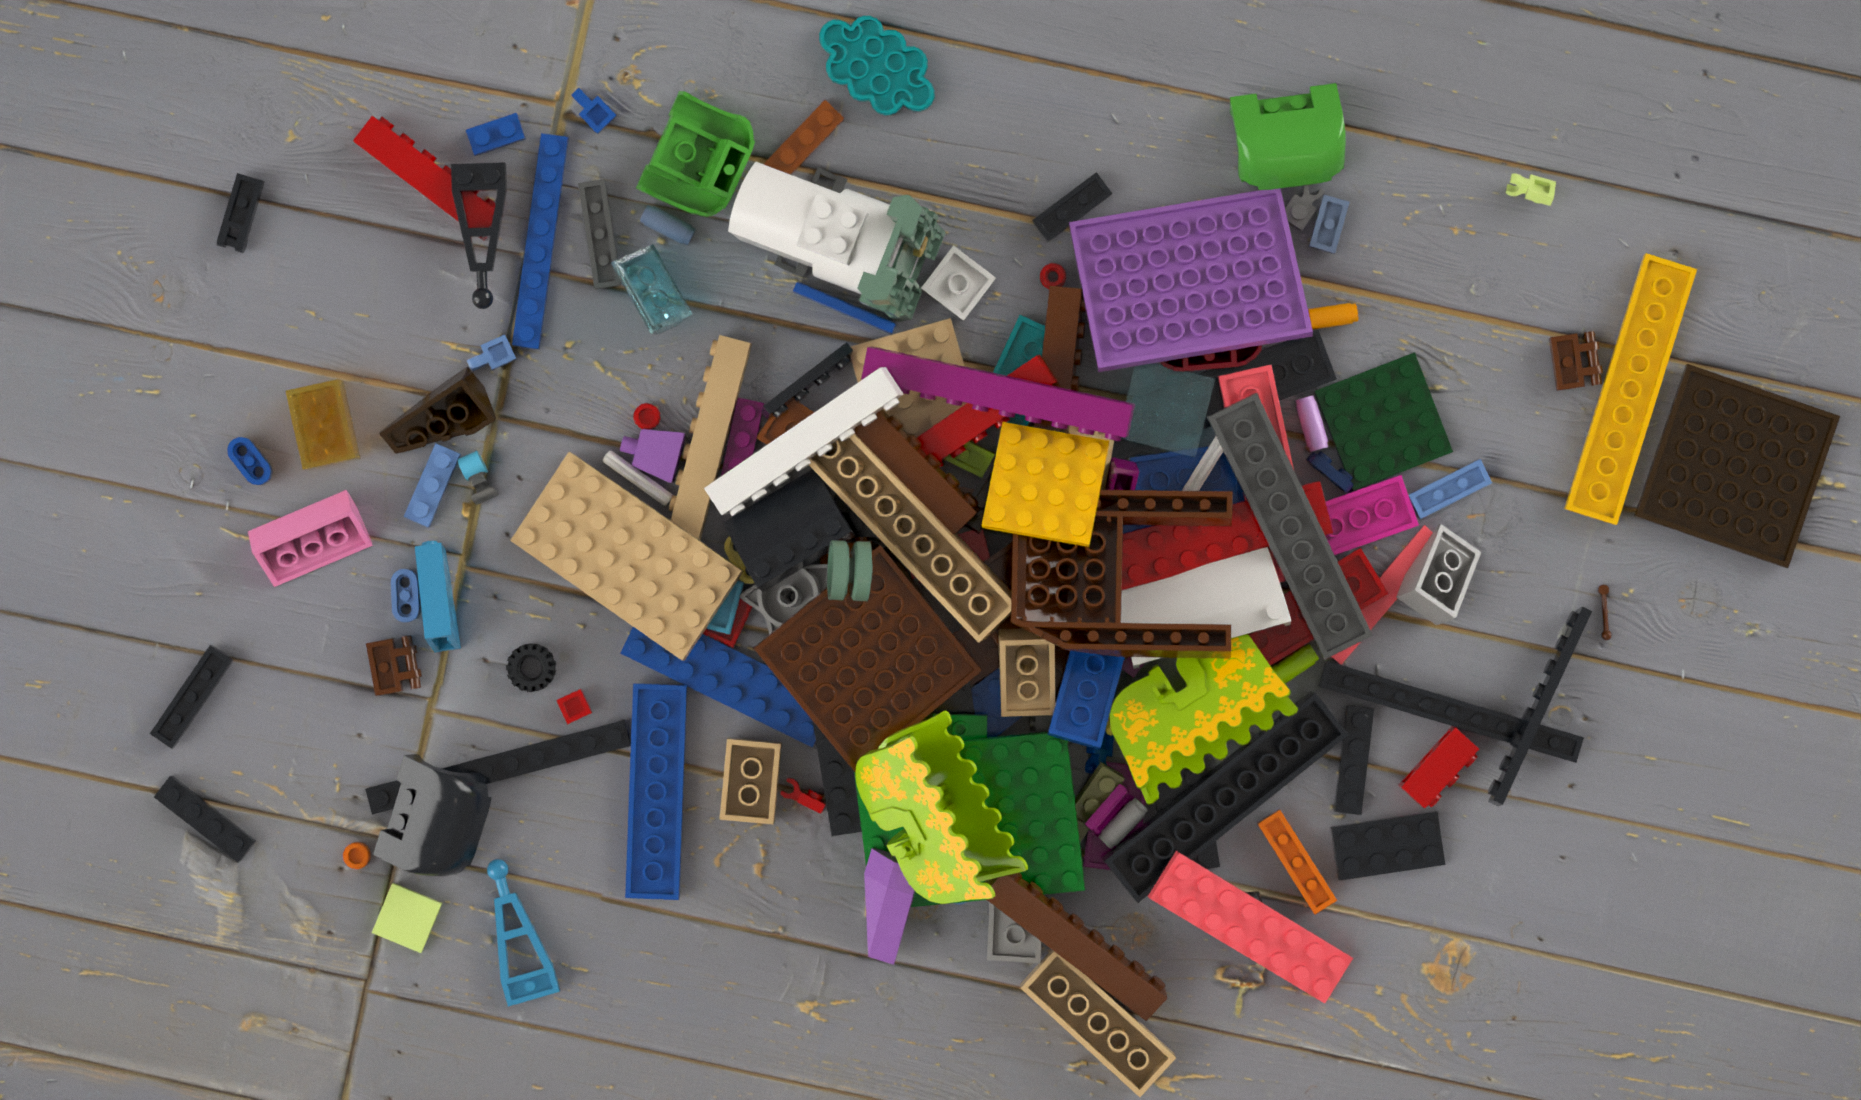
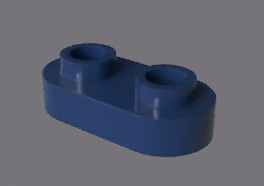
[1306,451,1354,494]

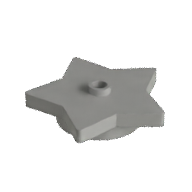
[740,564,828,634]

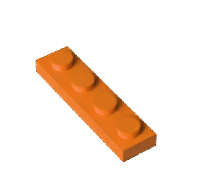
[1257,809,1337,915]

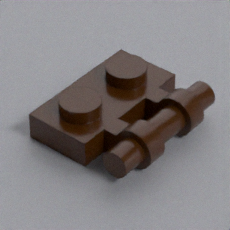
[1549,331,1603,391]
[366,635,422,696]

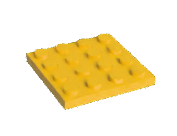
[982,422,1110,547]

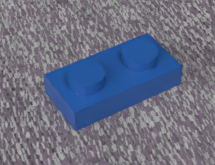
[466,113,526,156]

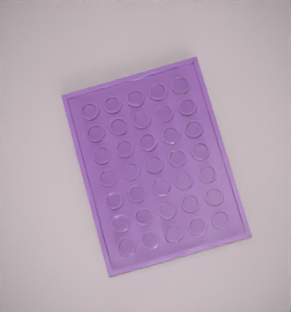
[1069,188,1313,372]

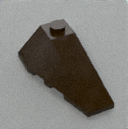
[379,367,496,454]

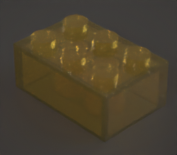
[285,379,361,470]

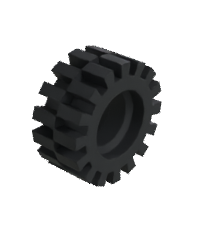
[506,643,556,692]

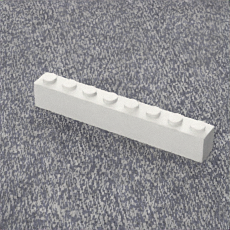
[704,367,904,516]

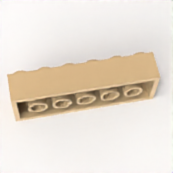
[1020,949,1176,1097]

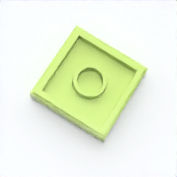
[372,882,443,953]

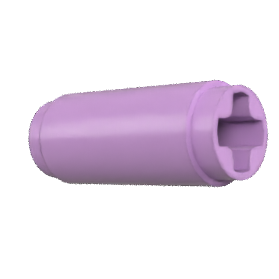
[1296,396,1328,452]

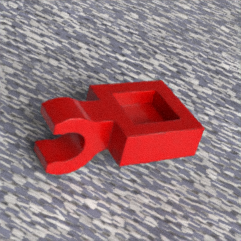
[780,778,826,814]

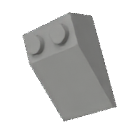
[1396,524,1481,625]

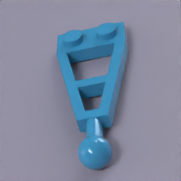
[487,859,561,1007]

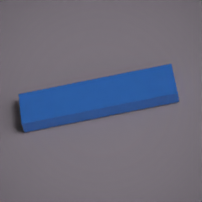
[793,282,896,335]

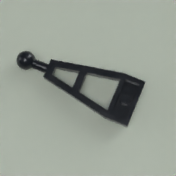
[451,162,507,309]

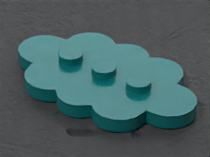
[819,16,935,116]

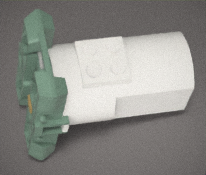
[728,162,946,322]

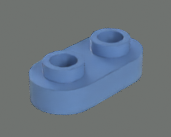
[391,569,420,622]

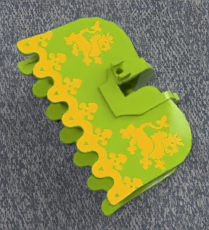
[1109,634,1298,804]
[855,710,1028,904]

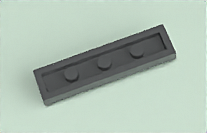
[578,179,622,290]

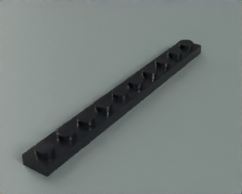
[1318,660,1584,763]
[365,720,631,815]

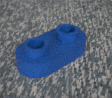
[227,437,273,485]

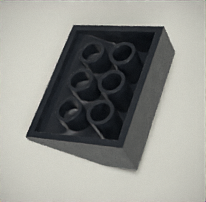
[723,469,856,592]

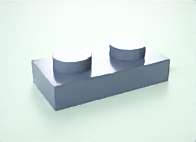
[1308,195,1350,254]

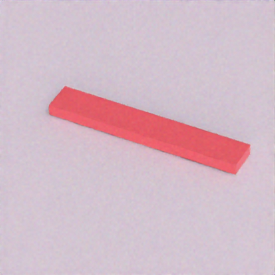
[1331,525,1433,665]

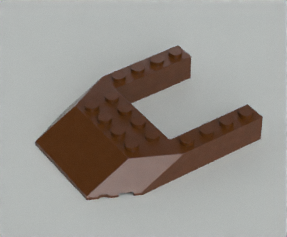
[1011,490,1233,659]

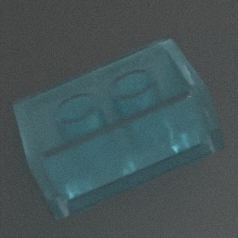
[611,244,693,335]

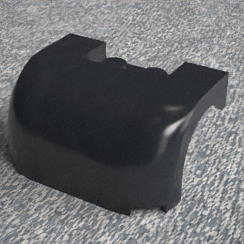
[373,754,492,876]

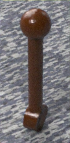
[1598,584,1612,640]

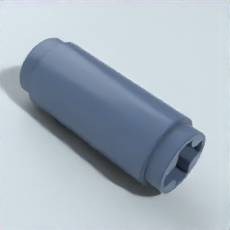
[640,205,696,245]

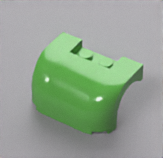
[1230,83,1346,190]
[635,91,755,217]

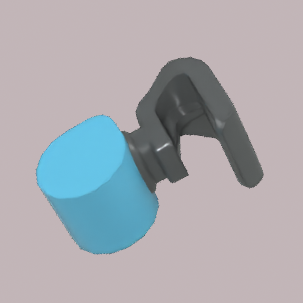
[457,451,499,505]

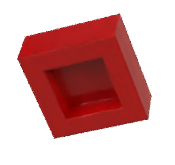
[556,689,593,725]

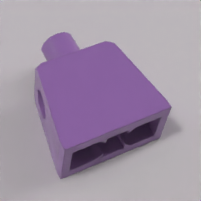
[620,429,686,484]

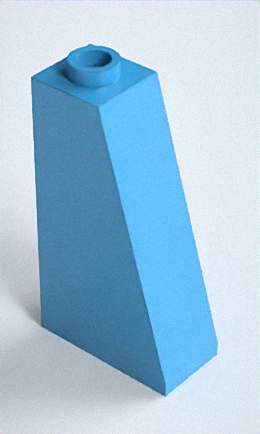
[415,541,461,653]

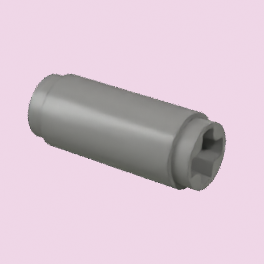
[1098,798,1149,849]

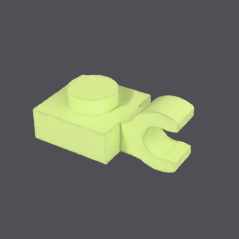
[1506,173,1556,206]

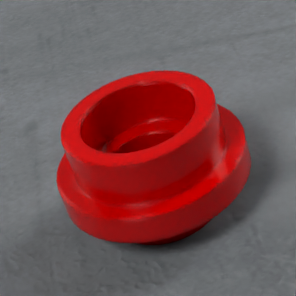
[1040,263,1066,289]

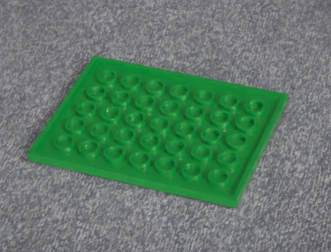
[854,732,1085,907]

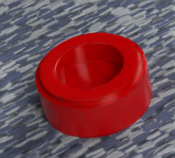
[633,403,661,430]

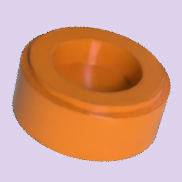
[343,842,371,869]

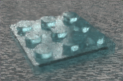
[1121,363,1215,458]

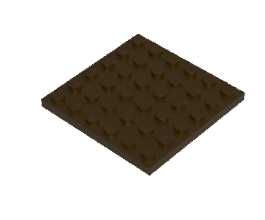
[1634,364,1840,568]

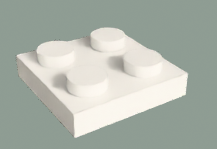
[921,245,996,321]

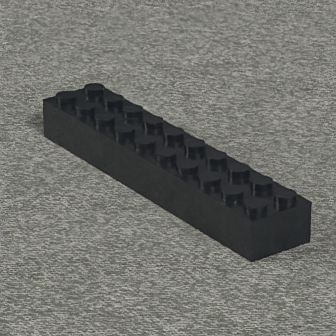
[1101,691,1349,903]

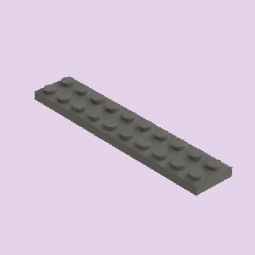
[1207,393,1373,659]

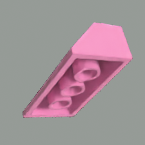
[248,490,373,587]

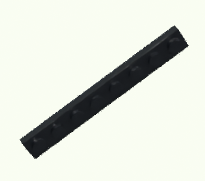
[1488,607,1592,806]

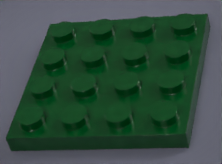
[1314,352,1453,491]

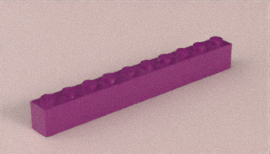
[861,346,1135,441]

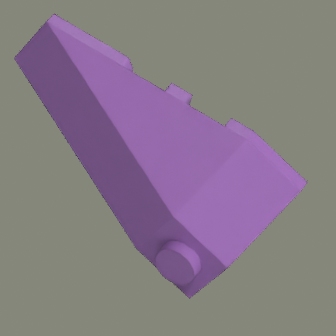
[864,847,915,965]

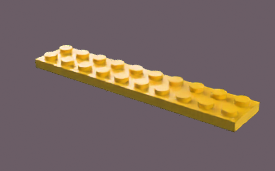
[1564,253,1697,525]

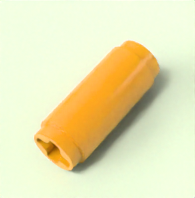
[1308,303,1358,330]

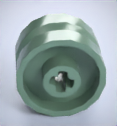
[827,540,873,601]

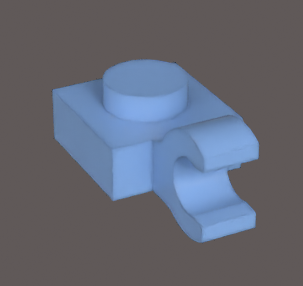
[467,334,517,372]

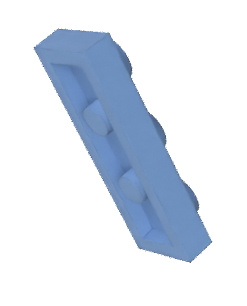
[404,443,461,528]
[1408,459,1492,519]

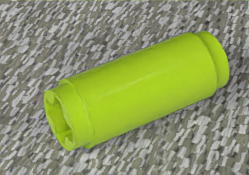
[1271,644,1319,684]

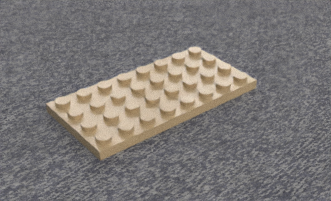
[510,452,744,661]

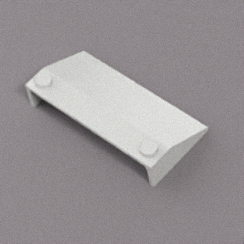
[1121,547,1291,669]

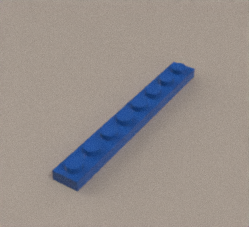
[512,133,569,350]

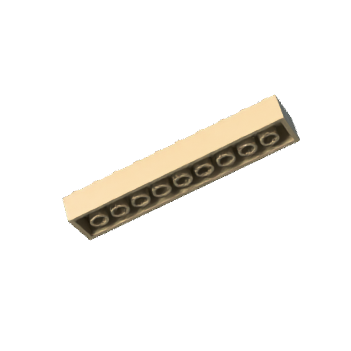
[809,434,1012,643]

